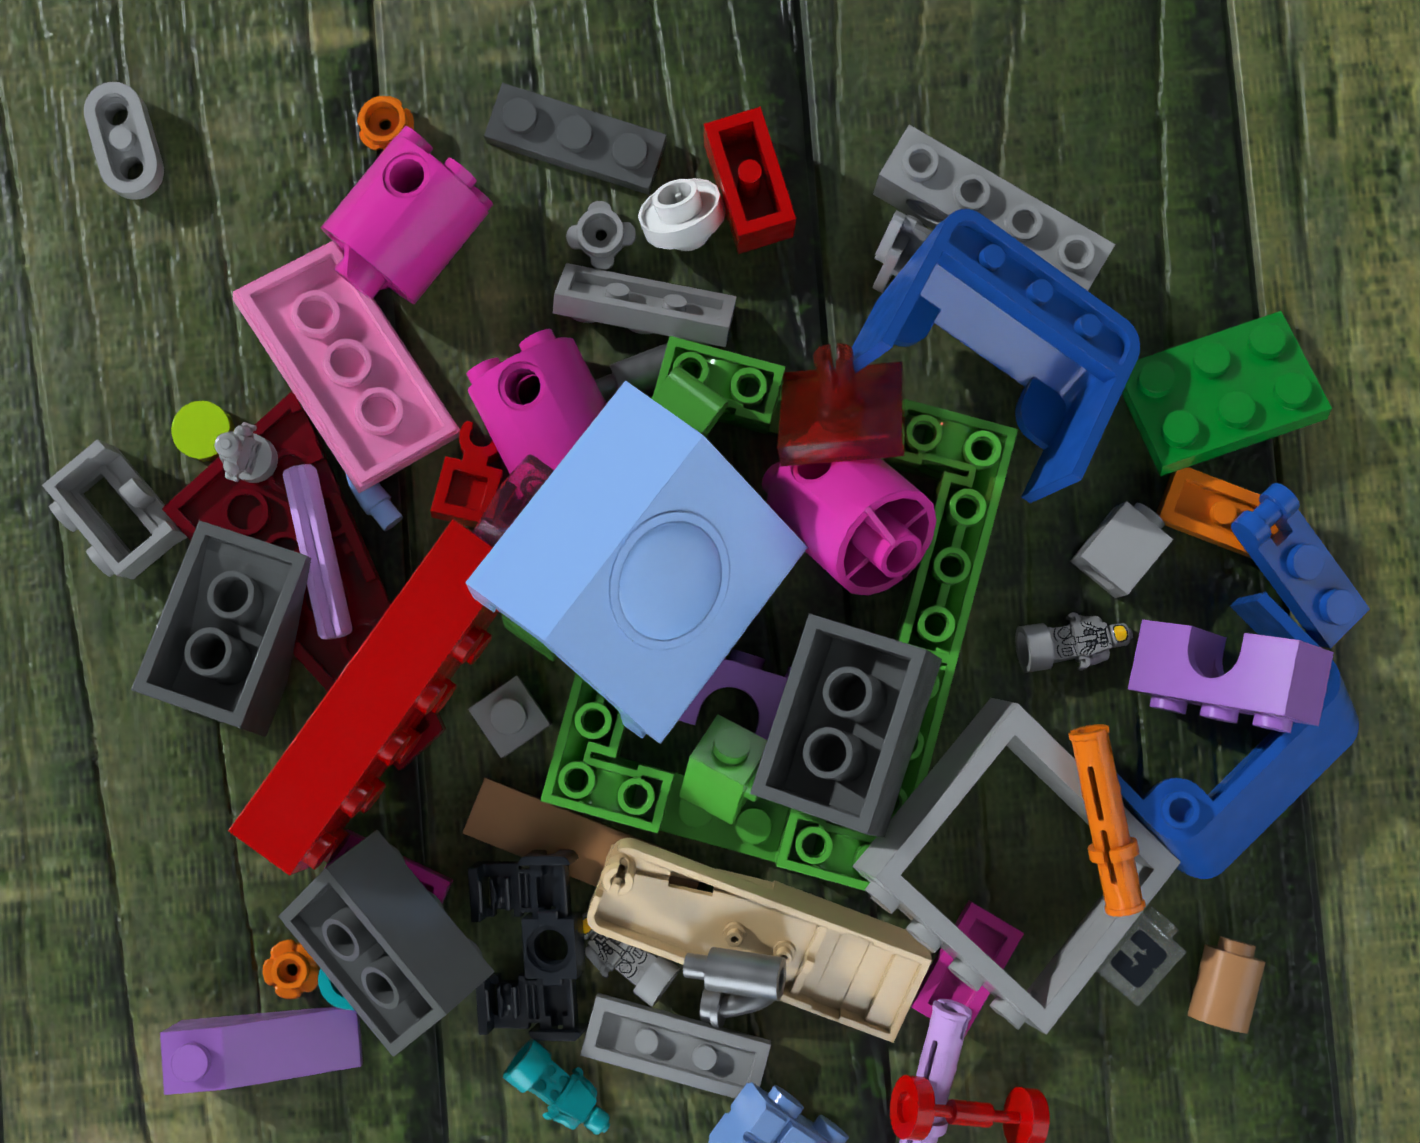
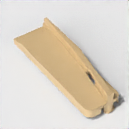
[587,838,932,1043]

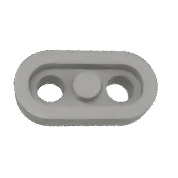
[84,82,164,200]

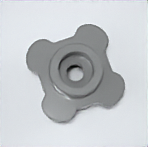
[566,201,636,270]

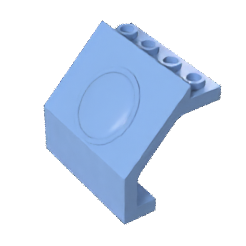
[465,380,808,744]

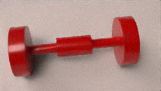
[890,1075,1050,1143]

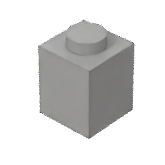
[1070,501,1173,598]

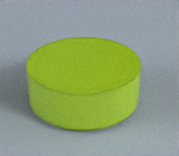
[171,401,235,461]

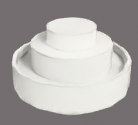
[638,178,726,251]

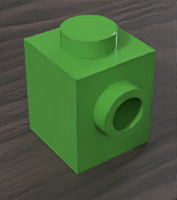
[679,714,767,825]

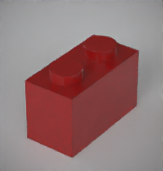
[704,106,796,254]

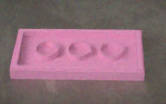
[233,241,460,493]

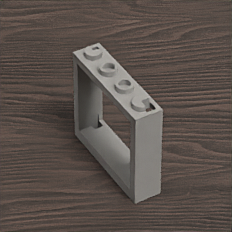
[852,698,1181,1034]

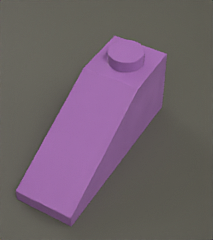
[160,1007,363,1095]

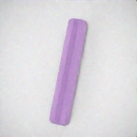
[283,464,352,640]

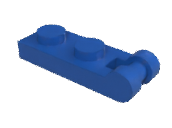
[1231,483,1370,648]

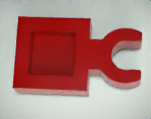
[430,421,503,531]

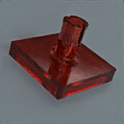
[777,343,905,467]

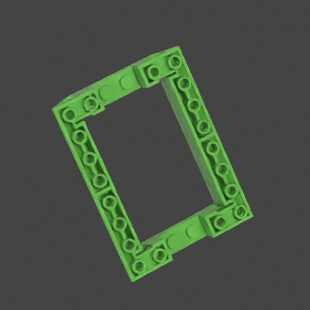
[540,336,1018,891]

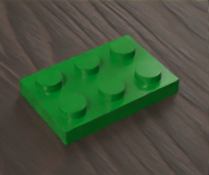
[1122,311,1332,476]

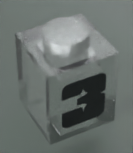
[1096,906,1186,1006]

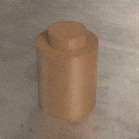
[1187,936,1266,1034]

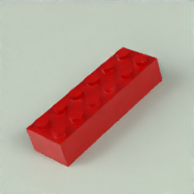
[228,519,500,876]

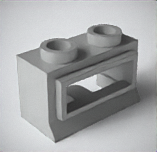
[42,439,187,579]

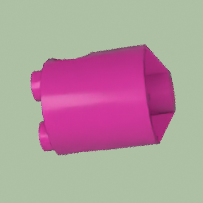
[320,126,493,304]
[466,329,607,500]
[762,423,937,596]

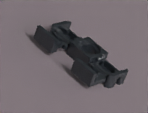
[468,849,589,1041]

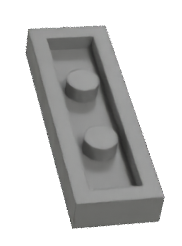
[552,263,737,347]
[580,993,771,1099]

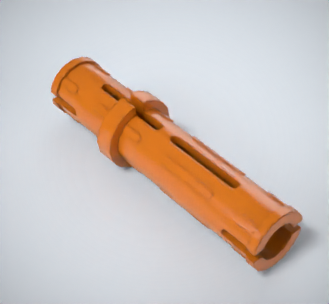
[1068,724,1146,917]

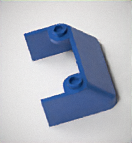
[839,209,1140,503]
[1117,592,1359,879]

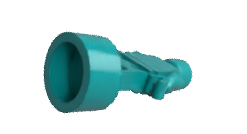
[503,1039,610,1135]

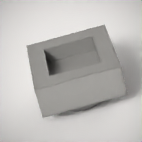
[468,676,552,758]

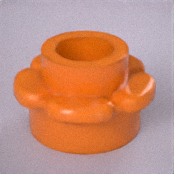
[357,96,414,151]
[263,939,320,999]

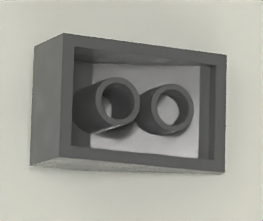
[131,520,311,737]

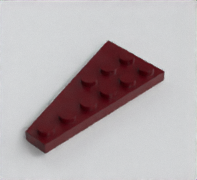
[162,391,446,770]

